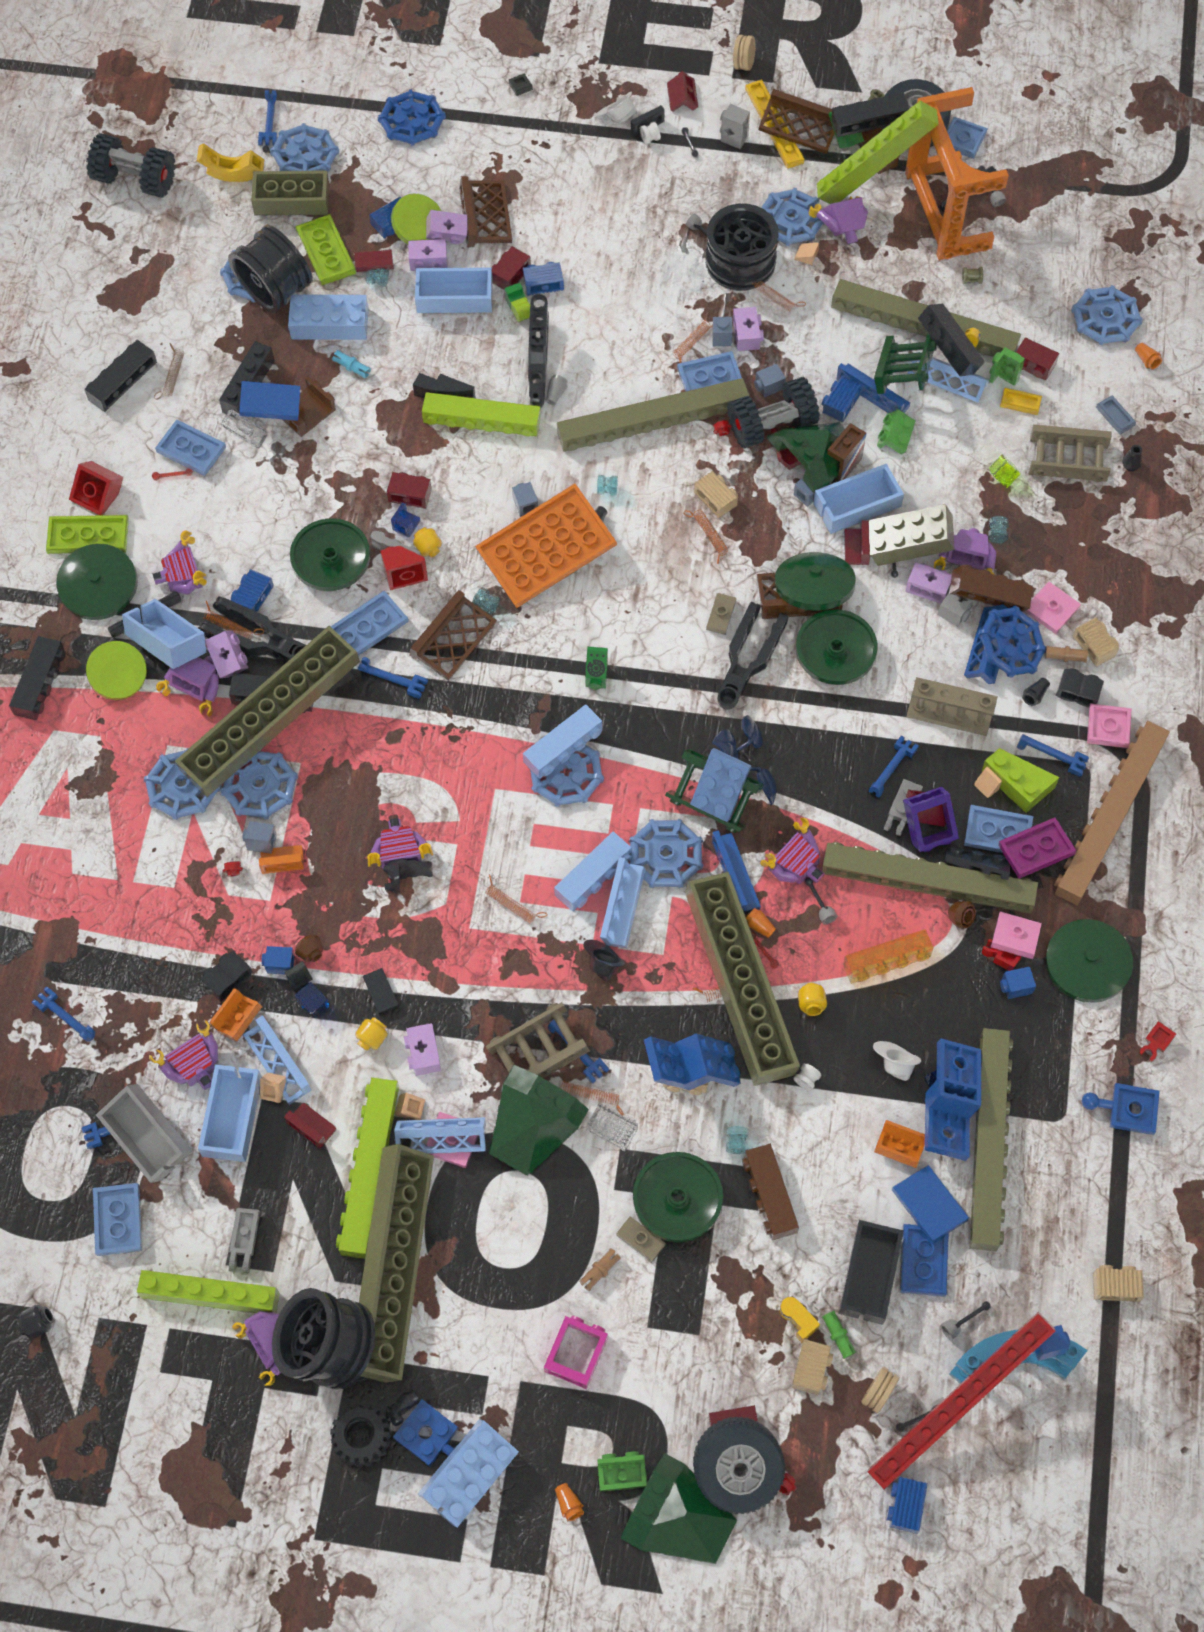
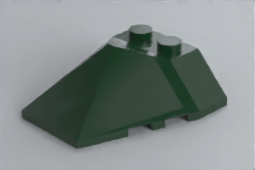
[767,422,845,493]
[489,1065,589,1176]
[620,1453,737,1564]

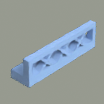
[908,352,990,402]
[600,857,645,948]
[243,1015,311,1105]
[394,1117,486,1154]

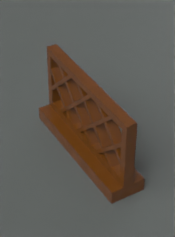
[758,89,835,154]
[459,176,512,247]
[757,572,843,619]
[409,590,497,681]

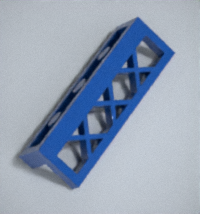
[836,363,910,413]
[964,604,1009,684]
[712,830,761,915]

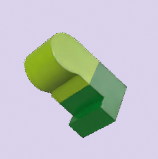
[504,283,530,322]

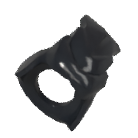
[383,859,433,894]

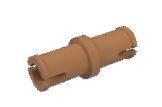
[1045,646,1088,663]
[579,1248,621,1291]

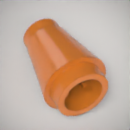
[1135,342,1162,370]
[746,908,776,938]
[555,1483,584,1522]

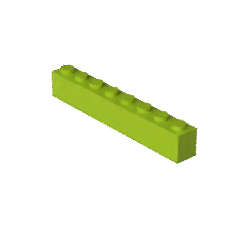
[817,101,939,204]
[336,1077,399,1259]

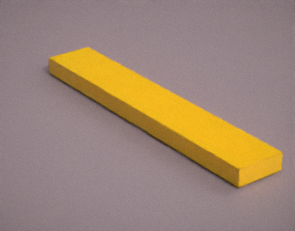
[745,80,804,169]

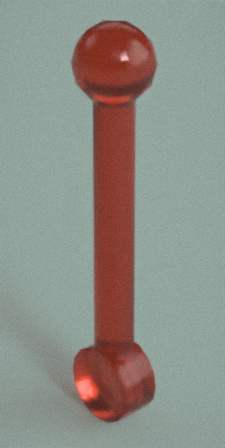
[152,468,193,481]
[751,932,779,969]

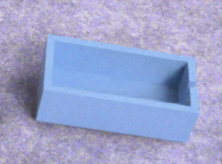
[415,268,493,313]
[288,295,369,340]
[814,463,904,534]
[122,599,206,669]
[198,1064,262,1162]
[418,1420,519,1527]

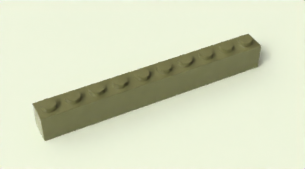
[831,279,1021,357]
[557,378,750,452]
[822,842,1038,914]
[969,1028,1013,1252]

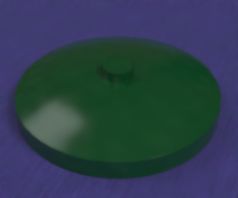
[290,518,370,591]
[56,544,138,620]
[775,552,856,610]
[796,609,878,685]
[1045,919,1133,1003]
[633,1152,723,1242]

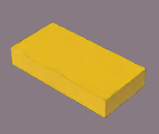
[1000,387,1042,415]

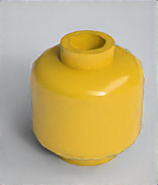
[413,527,442,558]
[798,982,827,1016]
[355,1017,388,1051]

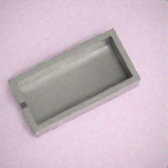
[96,1084,193,1183]

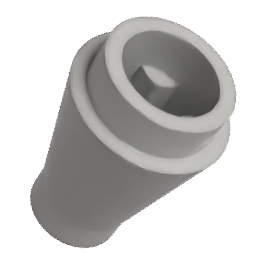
[545,375,568,405]

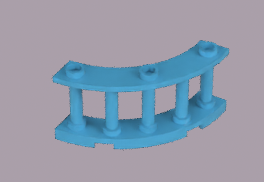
[949,1329,1088,1384]

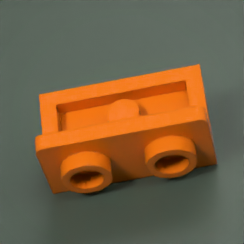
[210,989,262,1042]
[874,1120,925,1168]

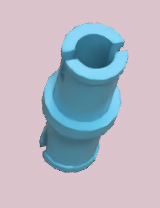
[332,350,371,379]

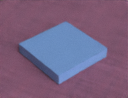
[947,117,988,159]

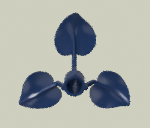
[712,715,777,806]

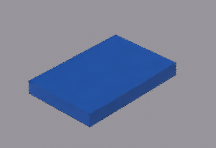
[239,381,300,421]
[892,1165,969,1243]
[900,1224,949,1297]

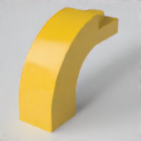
[196,143,265,182]

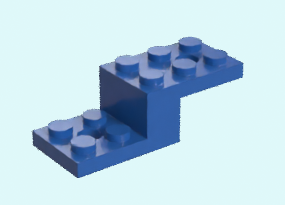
[644,1033,741,1090]
[925,1039,981,1161]

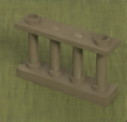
[1028,424,1112,482]
[906,677,998,736]
[486,1002,590,1078]

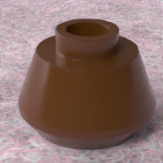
[948,901,976,929]
[295,934,323,962]

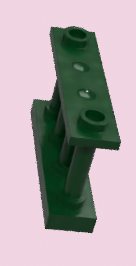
[874,333,937,394]
[665,749,764,833]

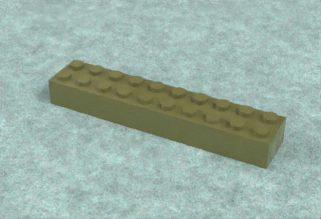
[175,626,360,797]
[685,872,800,1086]
[359,1144,434,1382]

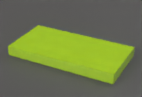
[295,214,357,286]
[46,515,129,554]

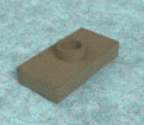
[706,593,737,635]
[616,1216,666,1262]

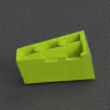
[982,748,1059,813]

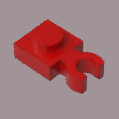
[981,939,1022,971]
[1140,1021,1176,1062]

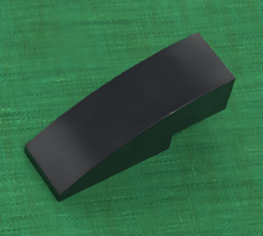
[413,373,476,399]

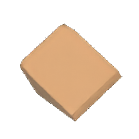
[794,243,819,265]
[974,767,1002,798]
[260,1073,286,1103]
[395,1093,425,1120]

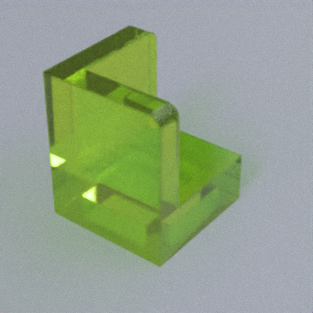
[989,454,1021,488]

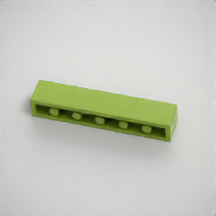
[422,392,541,437]
[137,1270,280,1313]

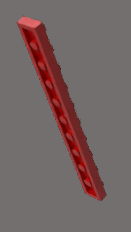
[868,1311,1056,1489]

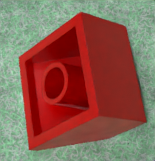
[68,461,123,515]
[380,545,428,591]

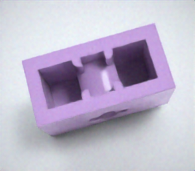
[426,210,467,244]
[408,239,448,271]
[733,307,764,351]
[905,562,952,604]
[205,631,248,678]
[404,1023,441,1076]

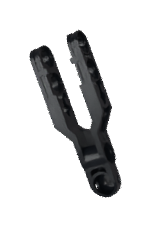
[528,294,549,408]
[198,596,306,662]
[717,601,789,710]

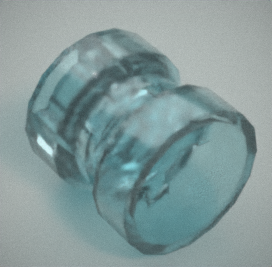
[366,268,389,287]
[597,475,618,496]
[988,516,1009,543]
[472,587,500,614]
[726,1126,749,1154]

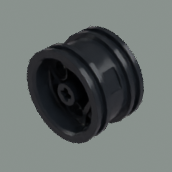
[705,203,779,291]
[228,225,313,313]
[272,1288,375,1390]

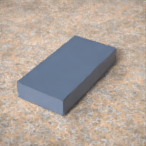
[1096,395,1136,435]

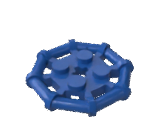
[378,89,446,146]
[979,606,1047,678]

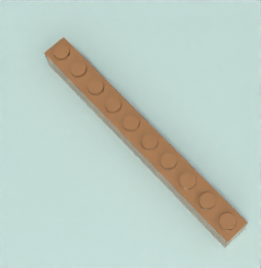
[1054,720,1170,906]

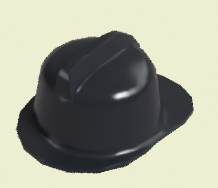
[583,939,625,981]

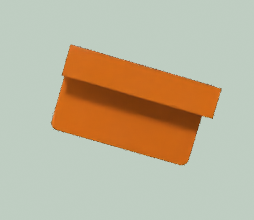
[259,845,304,874]

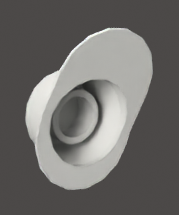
[595,92,636,122]
[873,1041,921,1081]

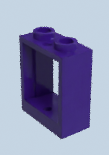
[903,787,959,852]

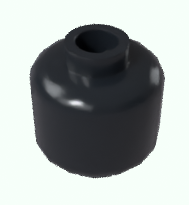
[17,1304,54,1339]

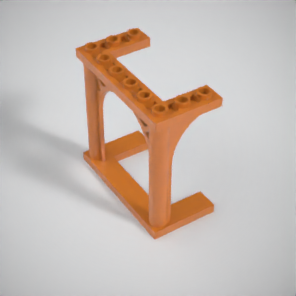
[905,87,1009,260]

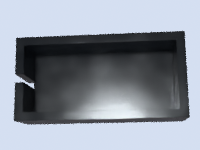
[838,1220,904,1325]

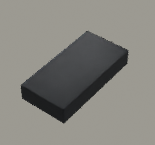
[631,105,665,137]
[363,968,399,1015]

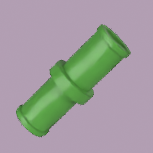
[822,1310,856,1359]

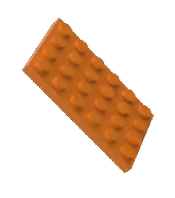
[475,483,617,609]

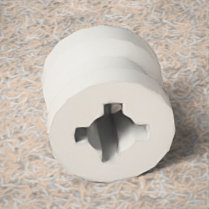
[640,122,660,144]
[794,1063,821,1091]

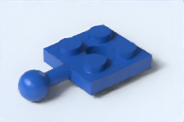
[1081,1083,1160,1135]
[393,1400,459,1467]

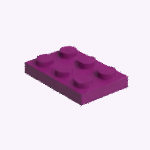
[998,818,1076,879]

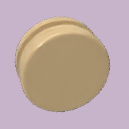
[733,35,755,71]
[861,1366,900,1413]

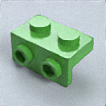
[989,347,1025,386]
[877,409,916,454]
[597,1452,647,1492]

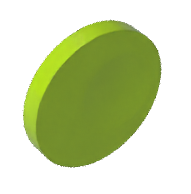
[391,193,442,244]
[86,641,146,700]

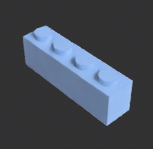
[523,705,602,779]
[554,831,632,912]

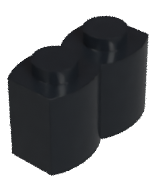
[1056,668,1104,707]
[201,951,252,1002]

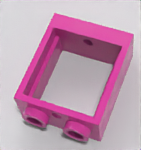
[544,1315,608,1390]

